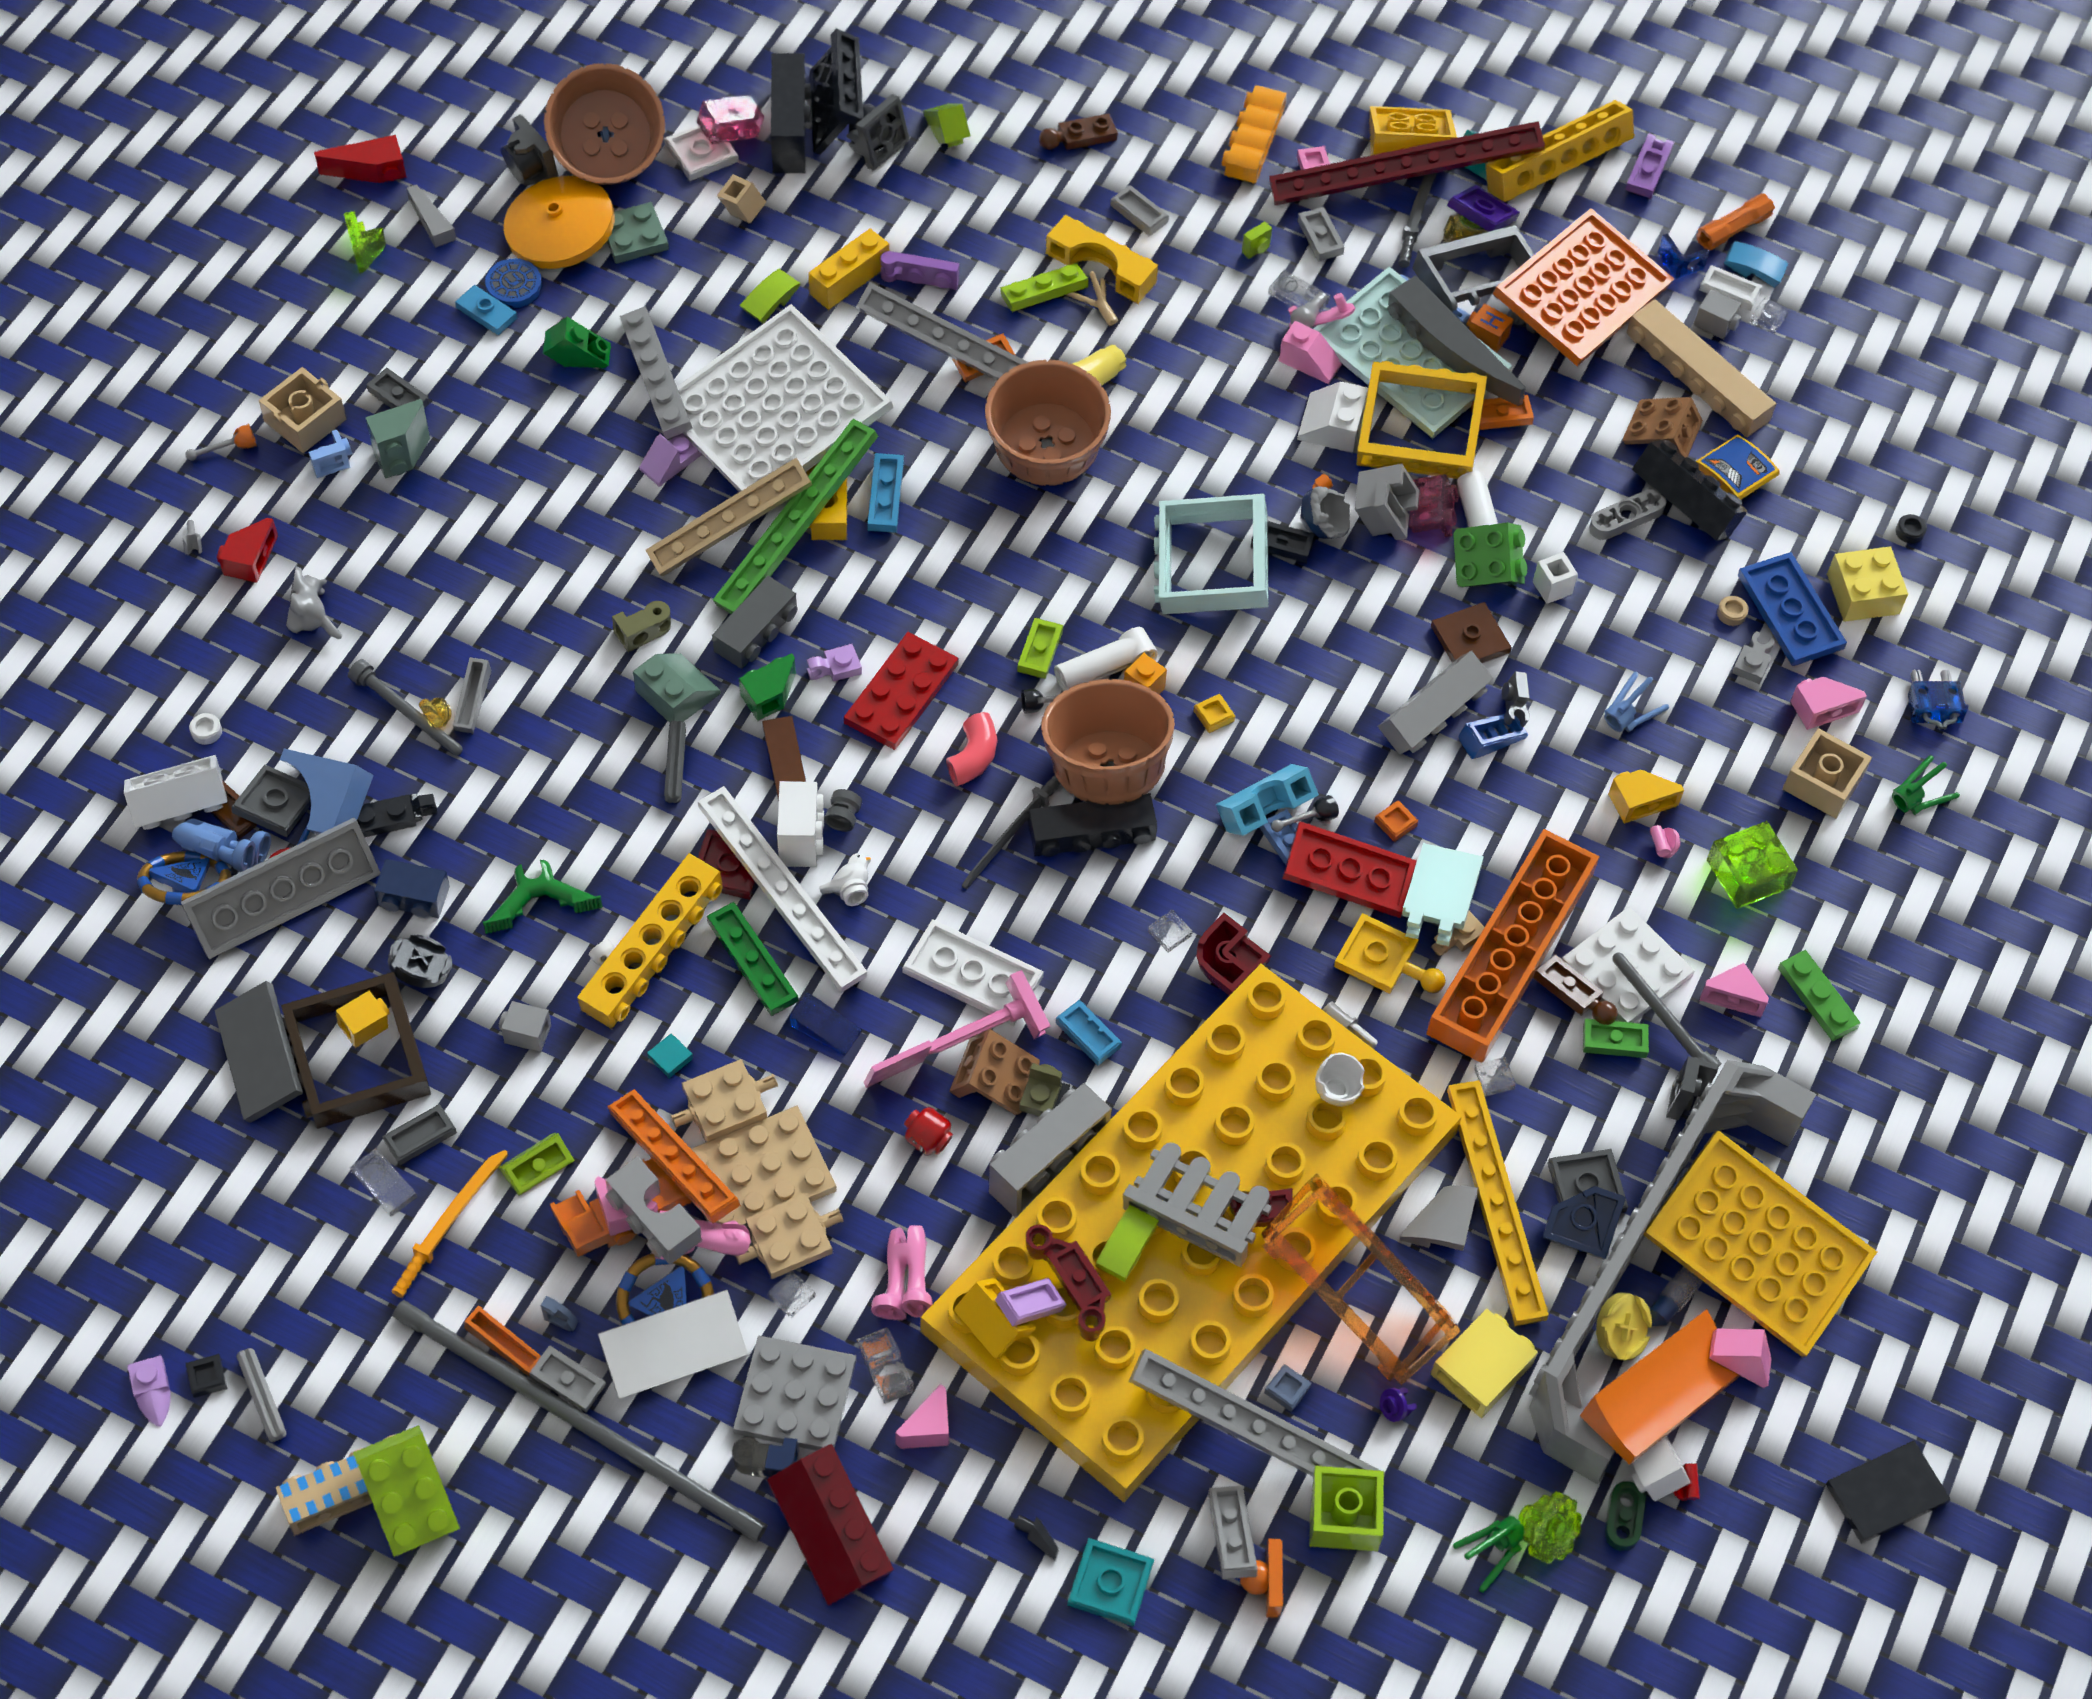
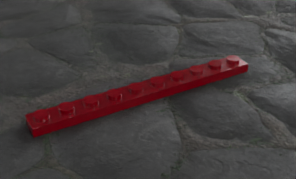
[1269,121,1545,206]

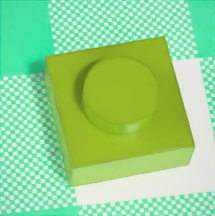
[1242,221,1272,259]

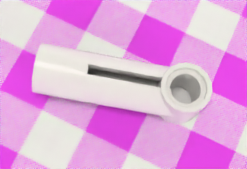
[1457,471,1498,527]
[1054,627,1158,691]

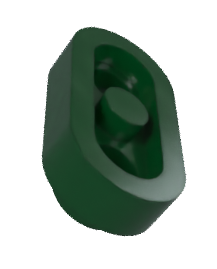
[1605,1481,1646,1551]

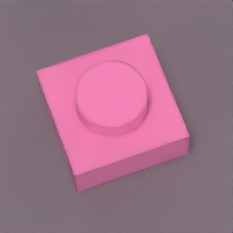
[1297,146,1330,170]

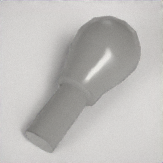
[1290,292,1327,328]

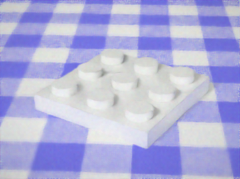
[1562,907,1695,1023]

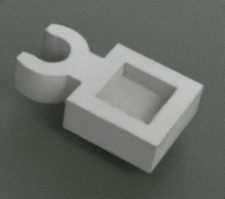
[1732,631,1775,684]

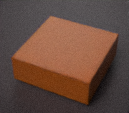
[1374,800,1418,842]

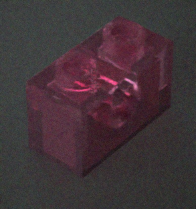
[696,95,765,144]

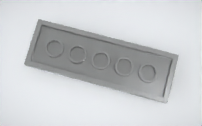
[180,818,381,959]

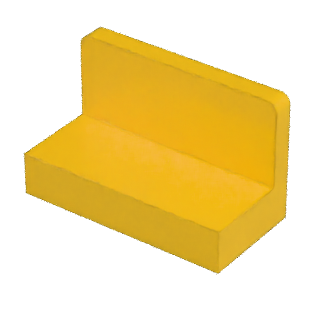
[954,1277,1037,1358]

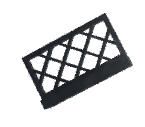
[809,28,864,155]

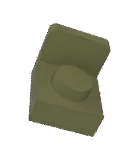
[1019,1063,1062,1116]

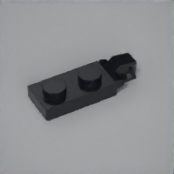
[357,794,437,837]

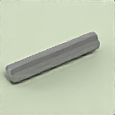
[237,1348,287,1442]

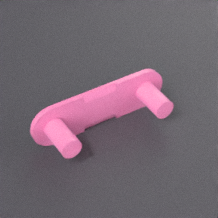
[1288,293,1355,327]

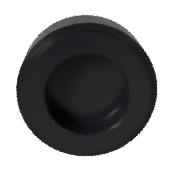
[1895,514,1927,544]

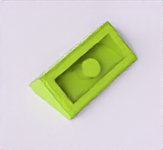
[499,1133,575,1196]

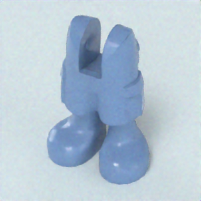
[172,819,271,872]

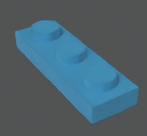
[867,453,904,533]

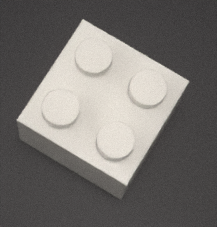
[777,781,824,867]

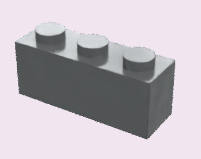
[712,576,798,669]

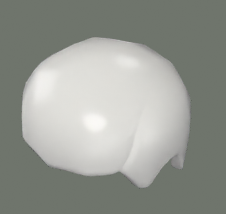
[1315,1052,1365,1107]

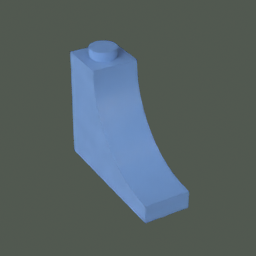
[280,748,374,835]

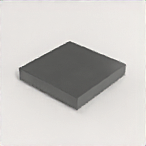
[232,764,311,837]
[1547,1149,1628,1213]

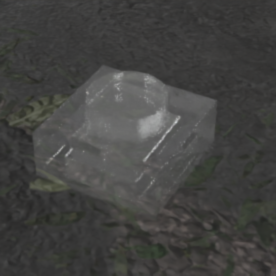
[1750,297,1789,334]
[768,1271,816,1319]

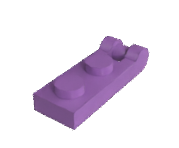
[1625,133,1674,198]
[881,251,959,290]

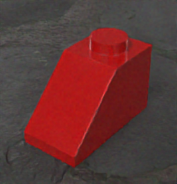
[217,518,278,583]

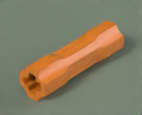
[1696,193,1775,250]

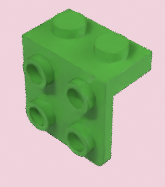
[1454,522,1527,587]

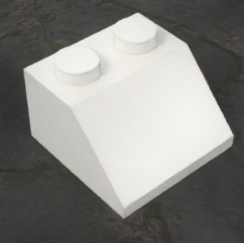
[1297,382,1368,453]

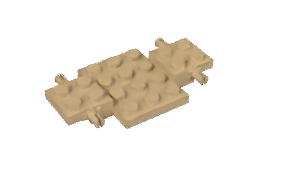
[671,1059,843,1279]

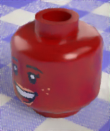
[904,1107,953,1156]

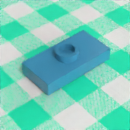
[455,285,517,336]
[1055,999,1122,1066]

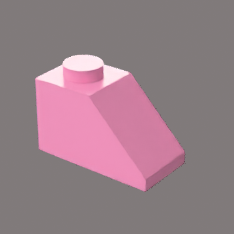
[1279,321,1342,384]
[1790,677,1867,730]

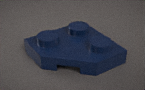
[1542,1186,1626,1260]

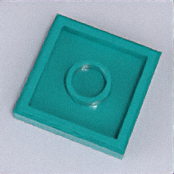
[1067,1538,1155,1627]

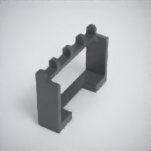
[1413,225,1534,311]

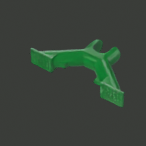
[482,860,603,934]

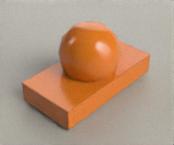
[1240,1539,1283,1618]

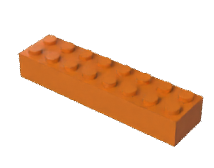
[1426,829,1600,1064]

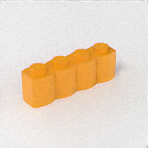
[1221,85,1287,184]

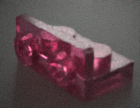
[1409,474,1458,537]

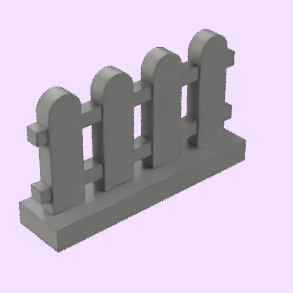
[1123,1143,1272,1267]

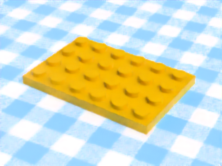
[1643,1130,1877,1357]

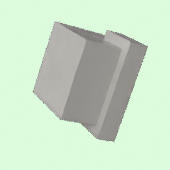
[1355,464,1419,540]

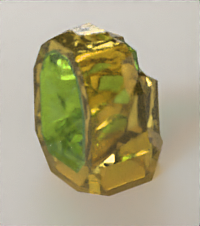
[1443,214,1488,243]

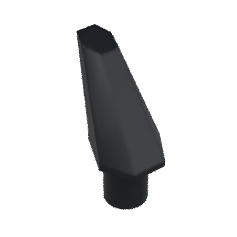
[1014,1515,1059,1561]

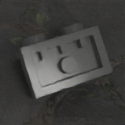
[1666,1056,1719,1120]

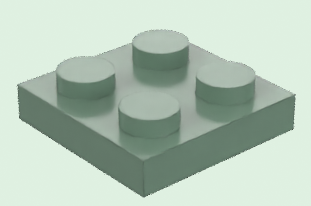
[607,202,669,264]

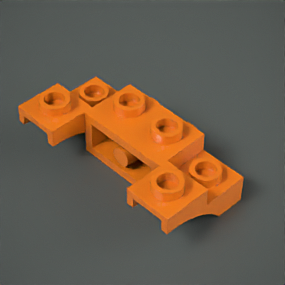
[550,1159,692,1257]

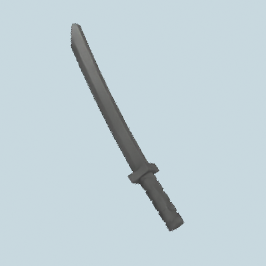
[1399,172,1438,268]
[962,775,1062,889]

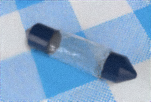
[1649,1266,1704,1327]

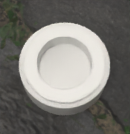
[189,713,222,745]

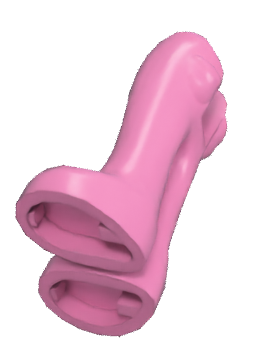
[656,1210,750,1260]
[871,1225,933,1320]

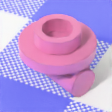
[1650,825,1680,859]

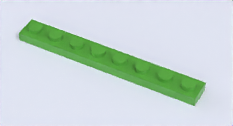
[713,419,878,614]

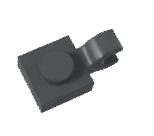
[1502,671,1530,727]

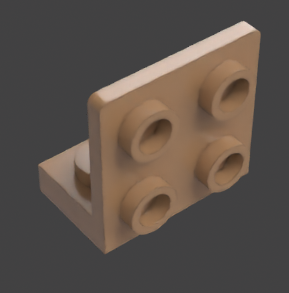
[1623,397,1703,458]
[949,1029,1040,1115]

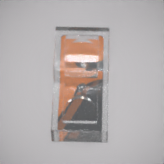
[857,1327,915,1404]

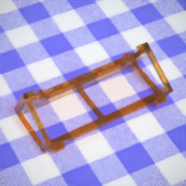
[1261,1173,1461,1385]

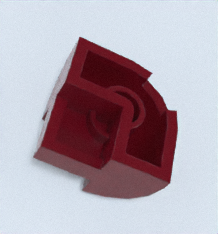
[1196,912,1271,996]

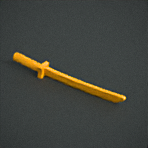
[392,1150,508,1298]

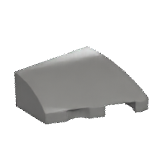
[1400,1185,1478,1251]

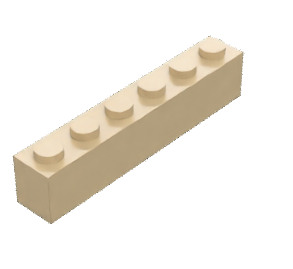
[1626,299,1776,438]

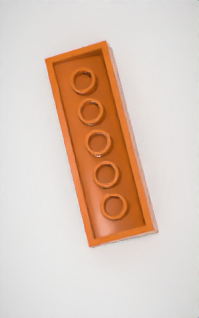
[1580,1309,1741,1465]

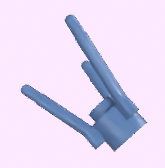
[1604,672,1669,732]

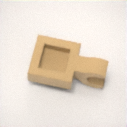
[1431,911,1485,956]

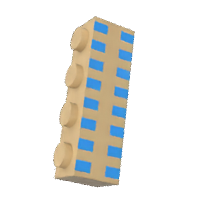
[275,1434,396,1536]

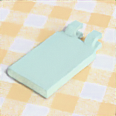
[1402,843,1483,946]

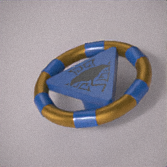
[137,851,232,905]
[616,1253,714,1325]

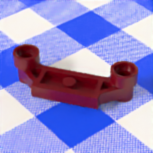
[1025,1225,1111,1341]

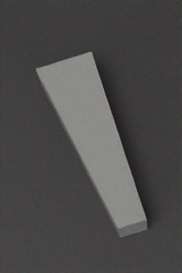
[407,184,456,247]
[453,657,492,733]

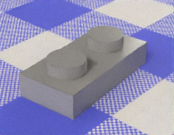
[1297,207,1345,261]
[530,1345,606,1412]

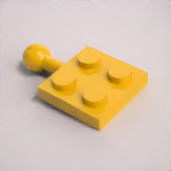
[1334,913,1446,994]

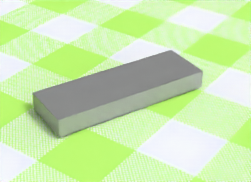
[1208,1486,1257,1579]

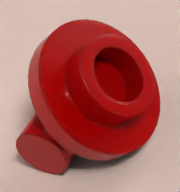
[1673,1463,1700,1501]

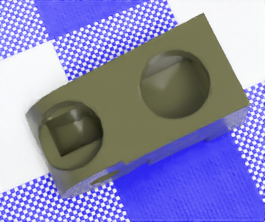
[612,601,671,653]

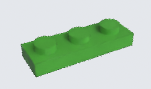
[1778,949,1861,1042]

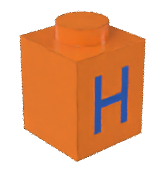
[1466,304,1513,353]

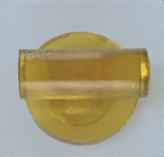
[419,697,451,728]

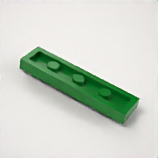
[707,902,799,1017]

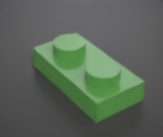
[1583,1018,1649,1058]

